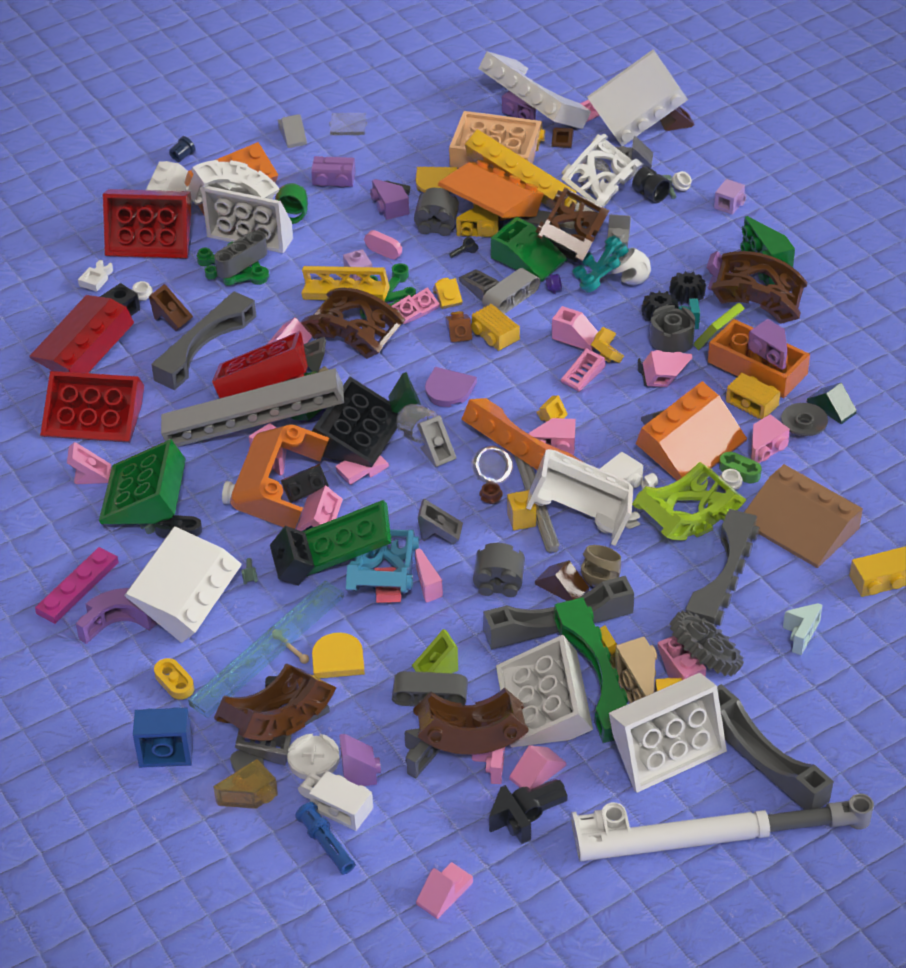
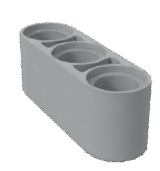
[482,268,541,314]

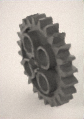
[670,611,744,676]

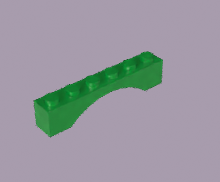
[553,597,628,743]

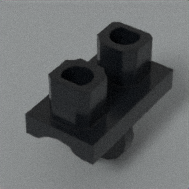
[281,464,329,503]

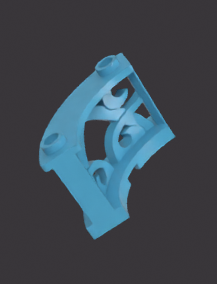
[346,529,419,593]

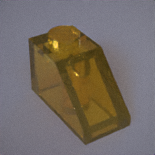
[213,759,278,809]

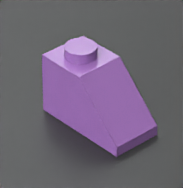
[339,734,381,786]

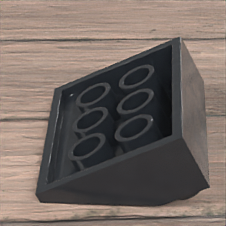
[312,376,405,468]

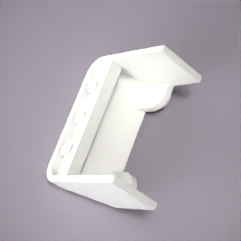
[526,449,633,546]

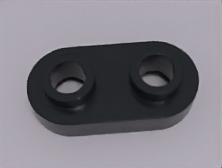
[154,515,202,538]

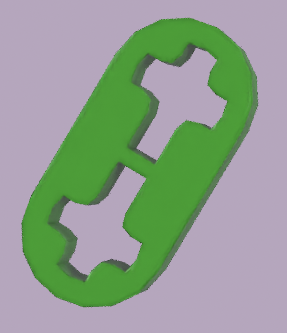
[719,452,762,483]

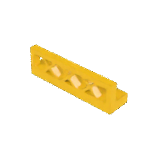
[301,266,390,301]

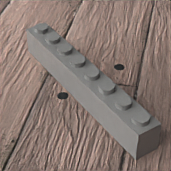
[161,368,344,447]

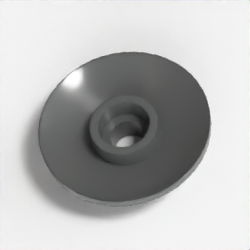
[781,403,828,436]

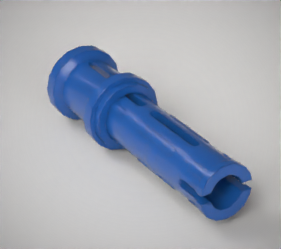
[295,802,356,874]

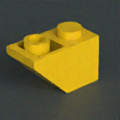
[456,205,500,237]

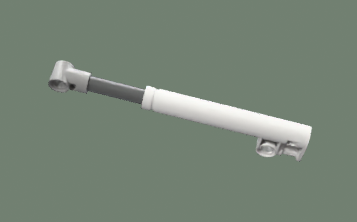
[571,794,874,862]

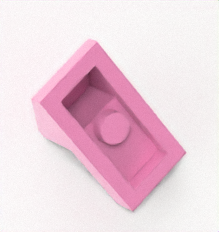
[67,442,112,484]
[472,747,505,784]
[416,862,473,919]

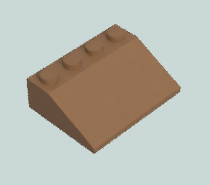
[744,464,863,568]

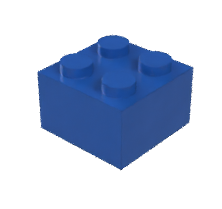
[133,707,193,768]

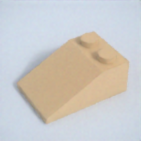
[615,637,657,704]

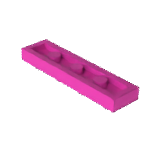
[35,547,119,624]

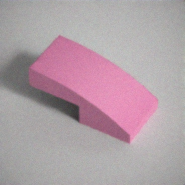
[336,456,389,485]

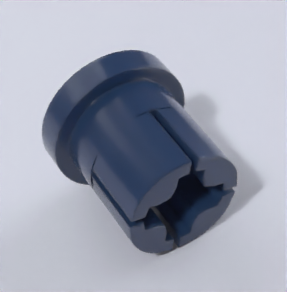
[169,136,196,162]

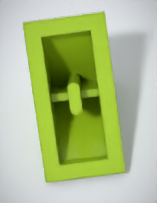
[412,629,458,673]

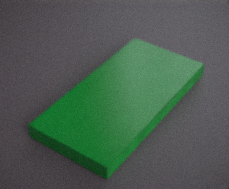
[303,500,392,576]

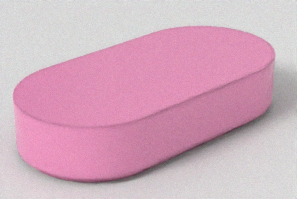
[364,230,402,260]

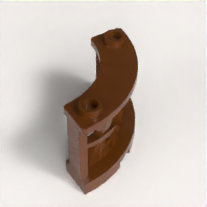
[535,187,609,261]
[711,251,807,324]
[300,287,405,359]
[214,664,337,741]
[413,687,529,754]

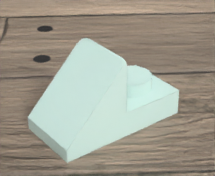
[783,603,823,656]

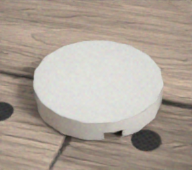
[287,734,340,779]

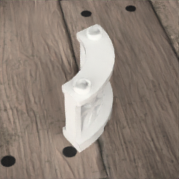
[561,134,643,207]
[185,160,279,205]

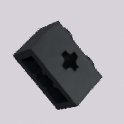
[270,526,315,586]

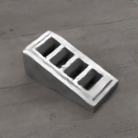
[459,269,499,301]
[235,729,292,765]

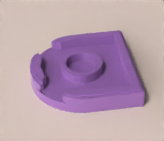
[425,367,477,407]

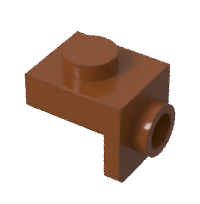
[445,311,472,342]

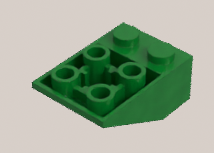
[740,216,795,286]
[491,217,567,282]

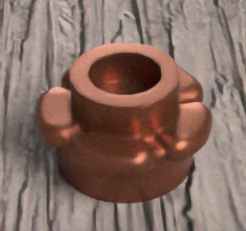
[479,482,503,504]

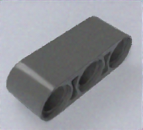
[214,230,267,278]
[392,671,468,707]

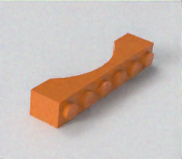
[461,398,583,470]

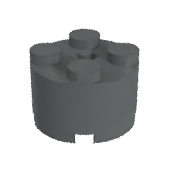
[414,187,459,236]
[650,305,695,353]
[473,543,525,597]

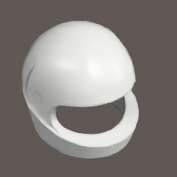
[611,247,651,286]

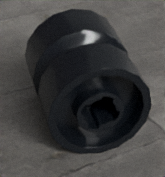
[632,166,671,203]

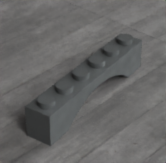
[151,291,256,390]
[685,509,760,627]
[483,575,634,649]
[717,684,834,810]

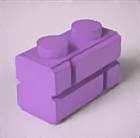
[311,156,356,187]

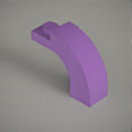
[76,588,158,644]

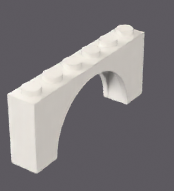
[478,51,592,129]

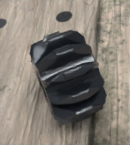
[669,271,706,305]
[641,291,679,321]

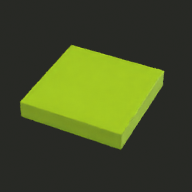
[694,303,745,350]

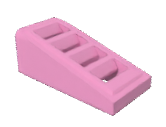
[561,348,606,392]
[415,548,443,603]

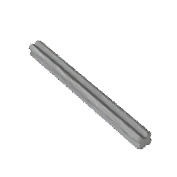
[514,455,559,553]

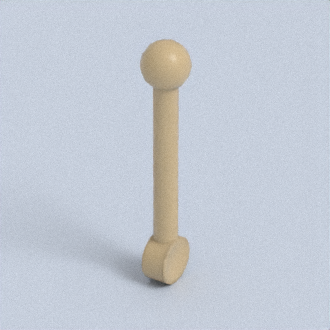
[272,631,309,664]

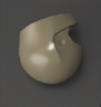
[581,545,621,588]

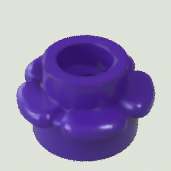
[546,273,562,294]

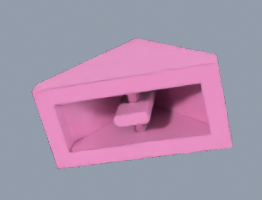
[510,745,566,789]

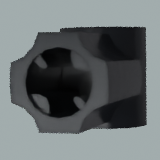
[512,779,568,822]

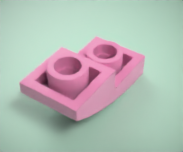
[391,287,440,324]

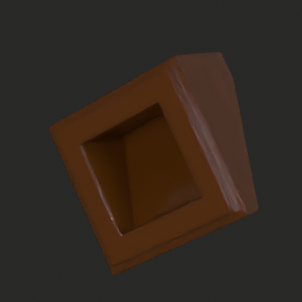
[552,127,574,148]

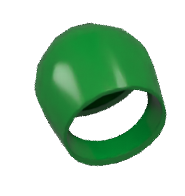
[275,183,308,224]

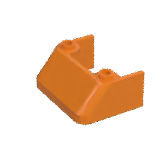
[230,425,329,529]

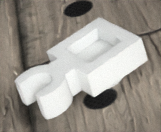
[78,260,113,292]

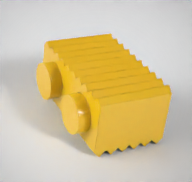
[471,303,520,351]
[726,372,780,419]

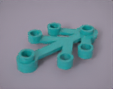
[572,235,629,293]

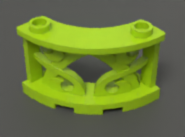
[632,462,746,540]

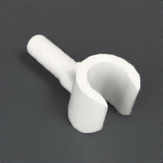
[641,473,658,489]
[626,511,641,529]

